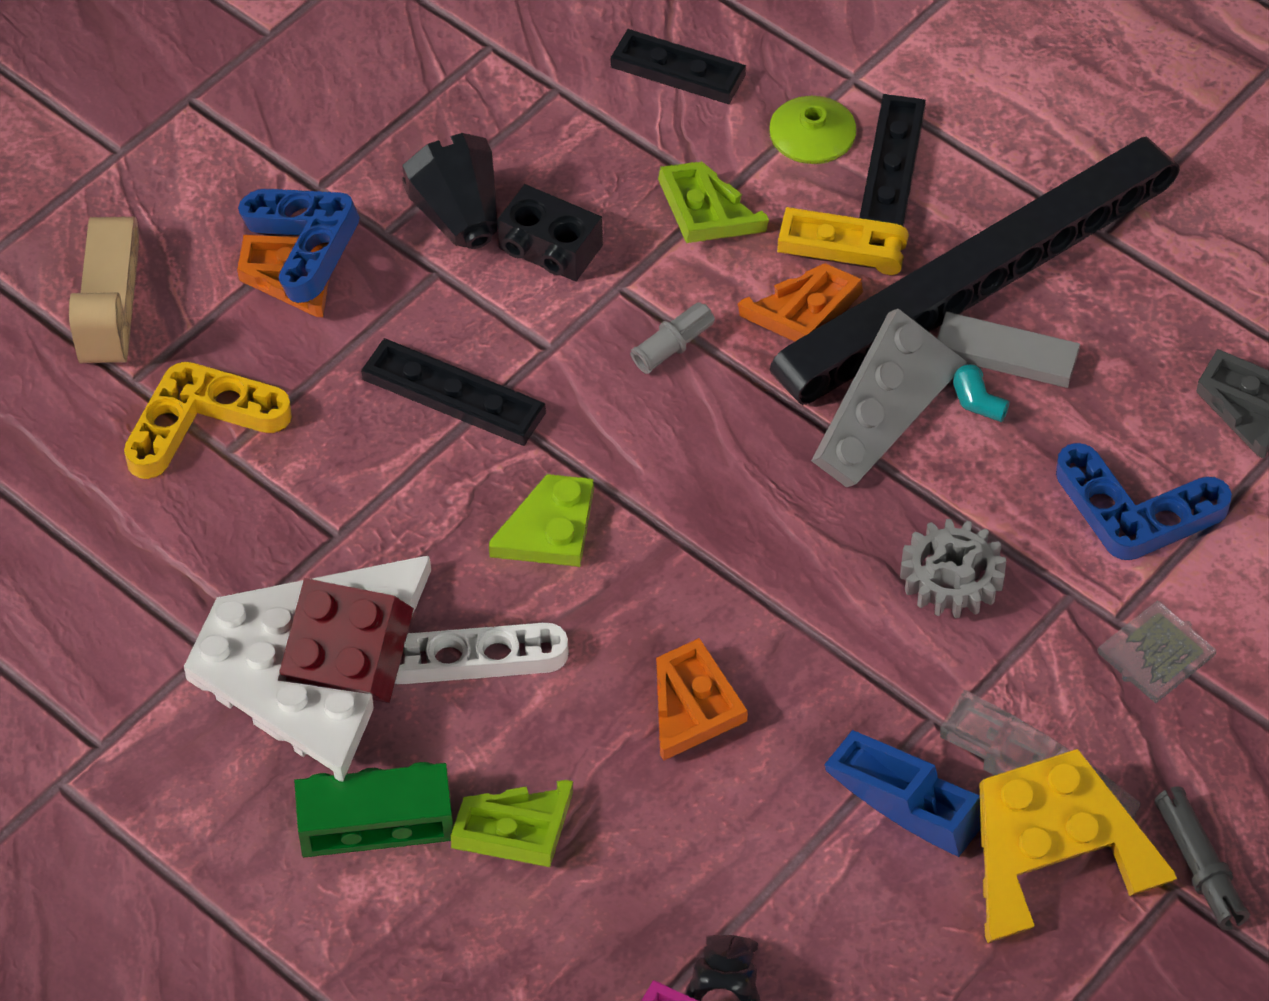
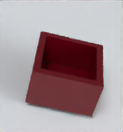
[279,578,414,703]

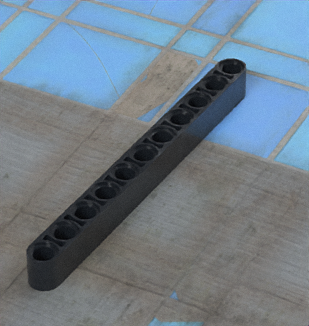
[770,137,1180,405]

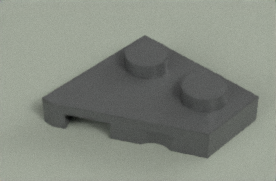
[1196,349,1269,459]

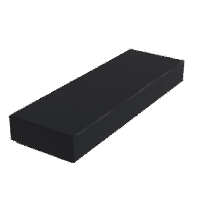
[610,29,746,105]

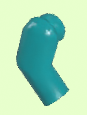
[953,364,1010,422]

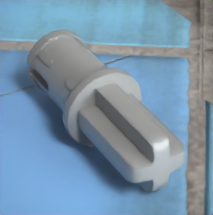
[630,302,715,374]

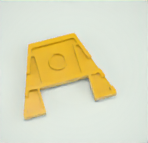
[979,749,1177,943]

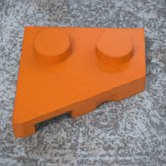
[237,235,330,317]
[738,263,863,342]
[656,638,748,761]

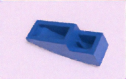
[824,730,981,857]

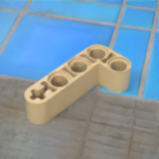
[69,217,139,363]

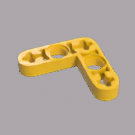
[124,362,292,479]

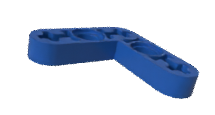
[238,189,360,303]
[1056,443,1232,560]

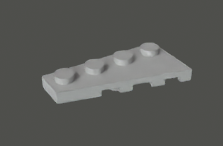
[811,309,967,488]

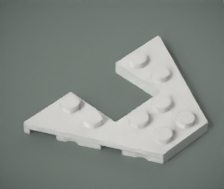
[184,556,431,781]

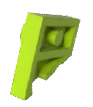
[658,161,769,243]
[489,474,594,567]
[451,780,573,867]

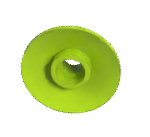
[769,96,856,164]

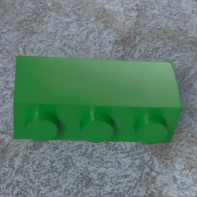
[294,762,453,858]

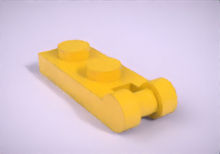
[777,207,909,275]

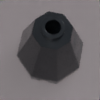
[402,133,497,249]

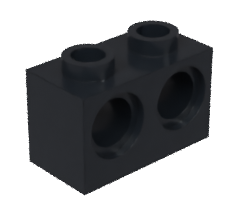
[497,184,603,282]

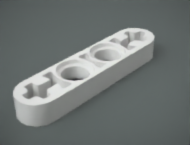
[395,623,569,684]

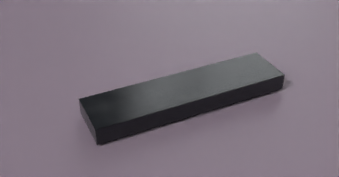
[859,94,926,227]
[361,338,546,446]

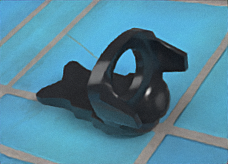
[685,935,760,1001]

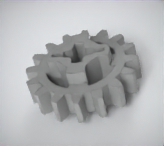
[900,519,1006,618]

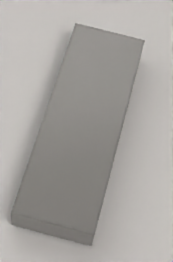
[937,312,1080,388]

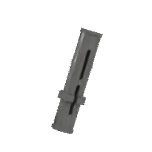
[1154,786,1250,931]

